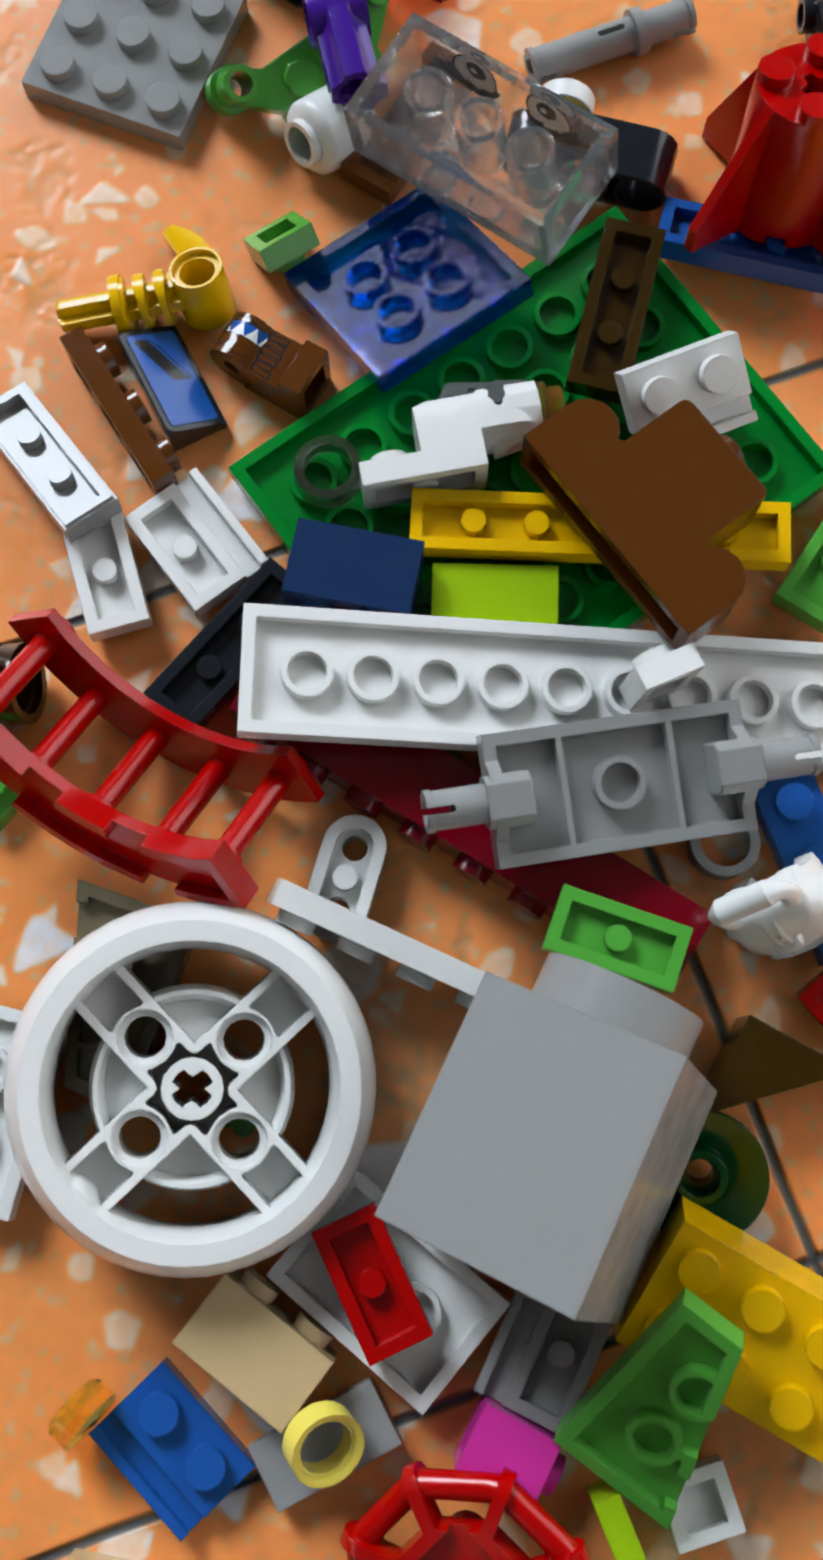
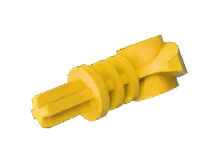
[56,225,236,334]

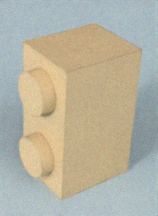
[172,1267,337,1434]

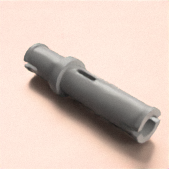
[523,0,697,87]

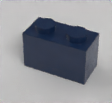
[282,517,425,614]

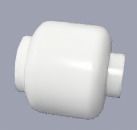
[284,85,372,175]

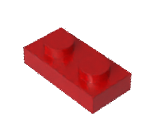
[311,1201,434,1366]

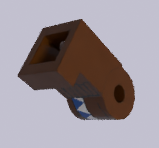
[209,311,331,419]

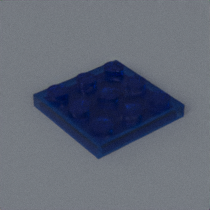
[284,181,533,393]

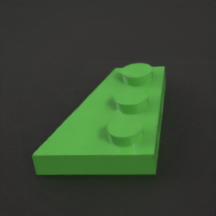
[553,1287,745,1530]

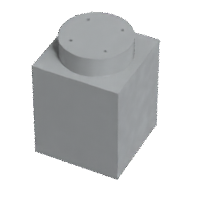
[374,952,717,1325]

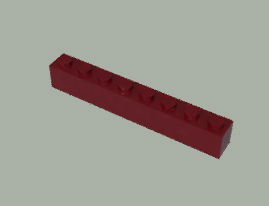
[230,694,711,989]

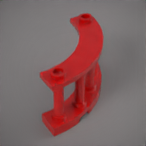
[0,608,325,908]

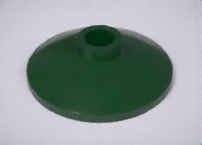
[660,1111,770,1231]

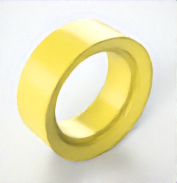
[282,1400,364,1489]

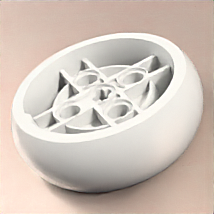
[4,901,376,1278]

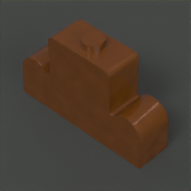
[520,399,767,650]

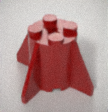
[684,33,823,255]

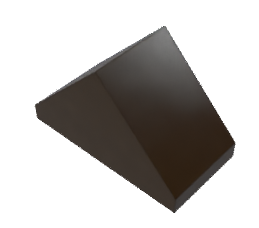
[706,1015,823,1113]

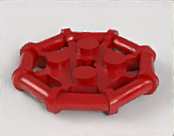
[340,1461,591,1560]

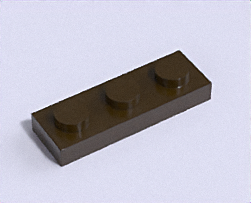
[564,217,666,405]

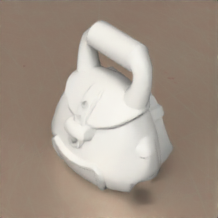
[708,852,823,960]

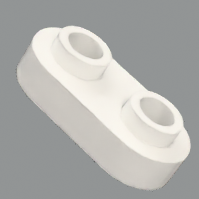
[307,814,387,943]

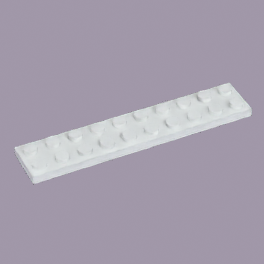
[236,603,823,771]

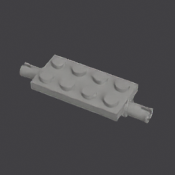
[420,698,823,870]

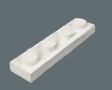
[266,877,485,1009]

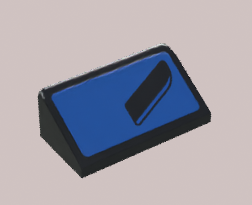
[116,325,228,452]

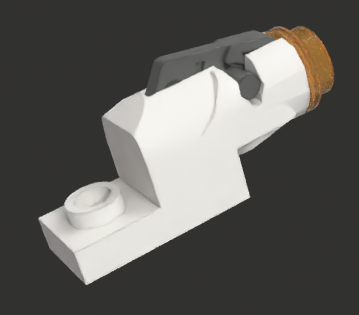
[358,380,566,510]

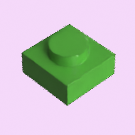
[243,211,320,273]

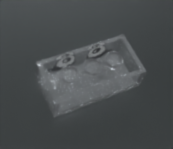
[343,12,618,266]

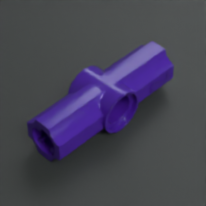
[302,0,382,107]

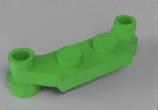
[205,0,389,123]

